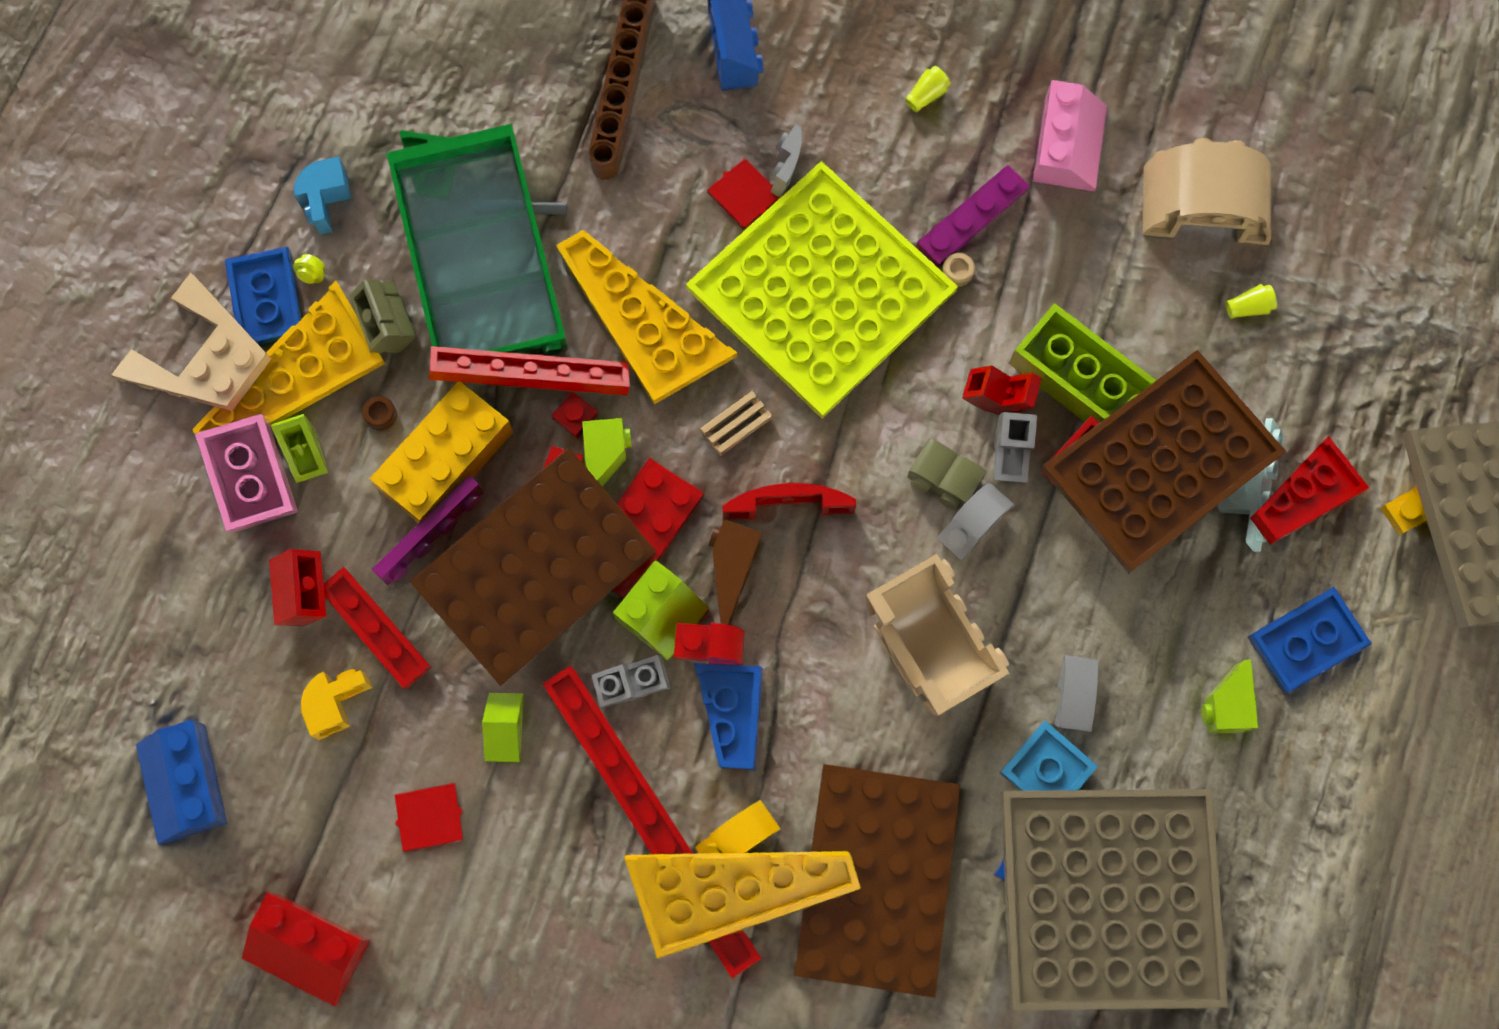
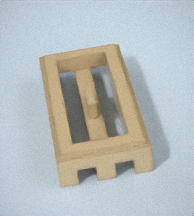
[700,391,772,456]

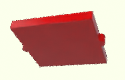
[707,158,780,229]
[394,783,464,852]

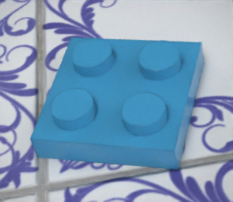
[999,721,1098,791]

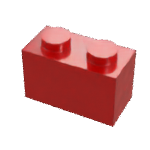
[269,549,326,627]

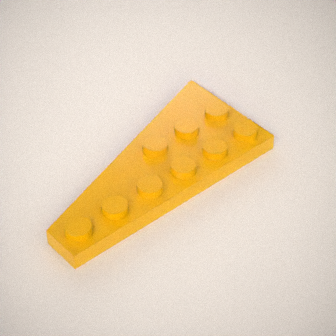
[624,851,861,958]

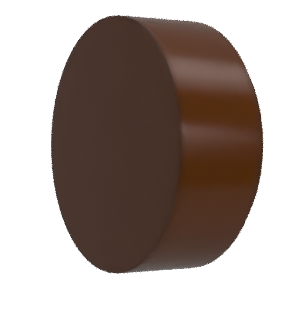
[362,396,397,430]

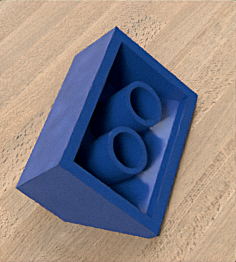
[707,0,763,91]
[136,719,228,845]

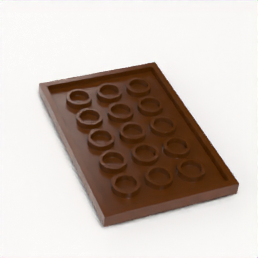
[1042,350,1287,574]
[409,448,656,686]
[794,764,960,998]

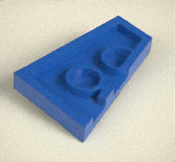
[694,663,763,770]

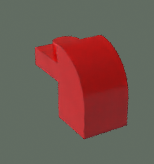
[962,365,1042,415]
[674,623,745,665]

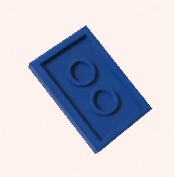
[225,246,303,347]
[1248,587,1372,695]

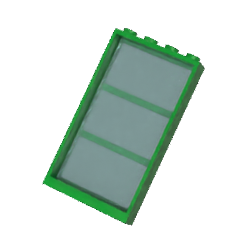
[386,123,568,356]

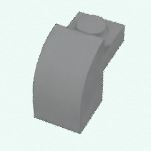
[993,412,1037,483]
[937,482,1014,560]

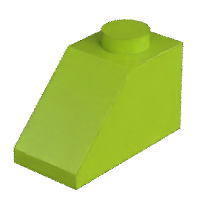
[582,418,632,487]
[1201,660,1258,734]

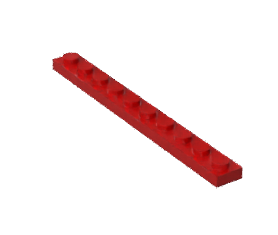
[543,665,761,978]

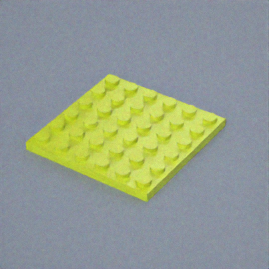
[686,161,958,419]

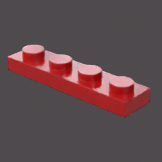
[323,567,432,690]

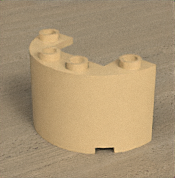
[1142,138,1271,245]
[865,554,1009,716]

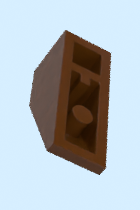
[709,519,762,625]

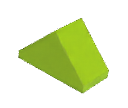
[271,414,328,483]
[482,693,524,762]

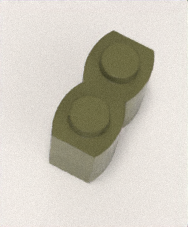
[908,438,987,510]

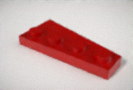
[1250,436,1369,545]

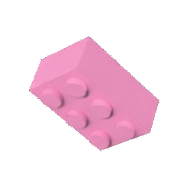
[195,414,298,533]

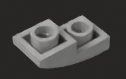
[771,124,802,198]
[1055,654,1098,732]
[591,655,671,708]

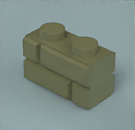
[349,279,416,353]

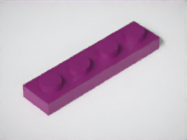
[916,164,1030,268]
[372,475,483,585]

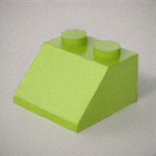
[613,560,709,661]

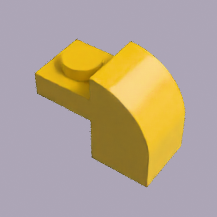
[1380,486,1427,536]
[301,669,373,740]
[695,800,781,854]

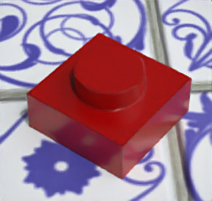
[551,392,598,439]

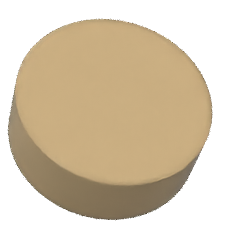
[942,253,975,287]

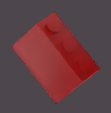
[242,892,371,1007]

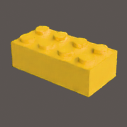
[369,382,514,523]

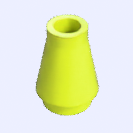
[905,66,951,112]
[1225,284,1277,319]

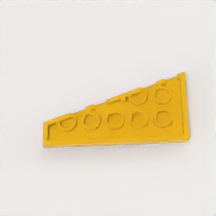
[556,230,737,405]
[192,280,385,434]

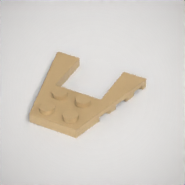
[111,273,271,411]

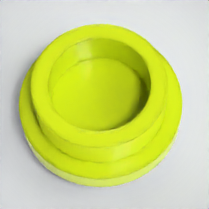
[293,254,325,284]

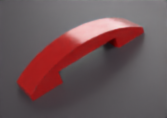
[722,483,856,520]

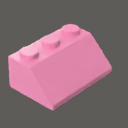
[1033,80,1107,192]

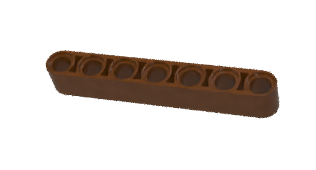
[589,0,655,179]

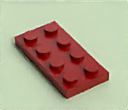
[611,458,704,599]

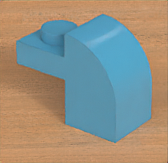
[294,156,352,235]

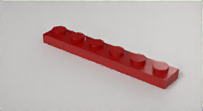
[429,346,630,395]

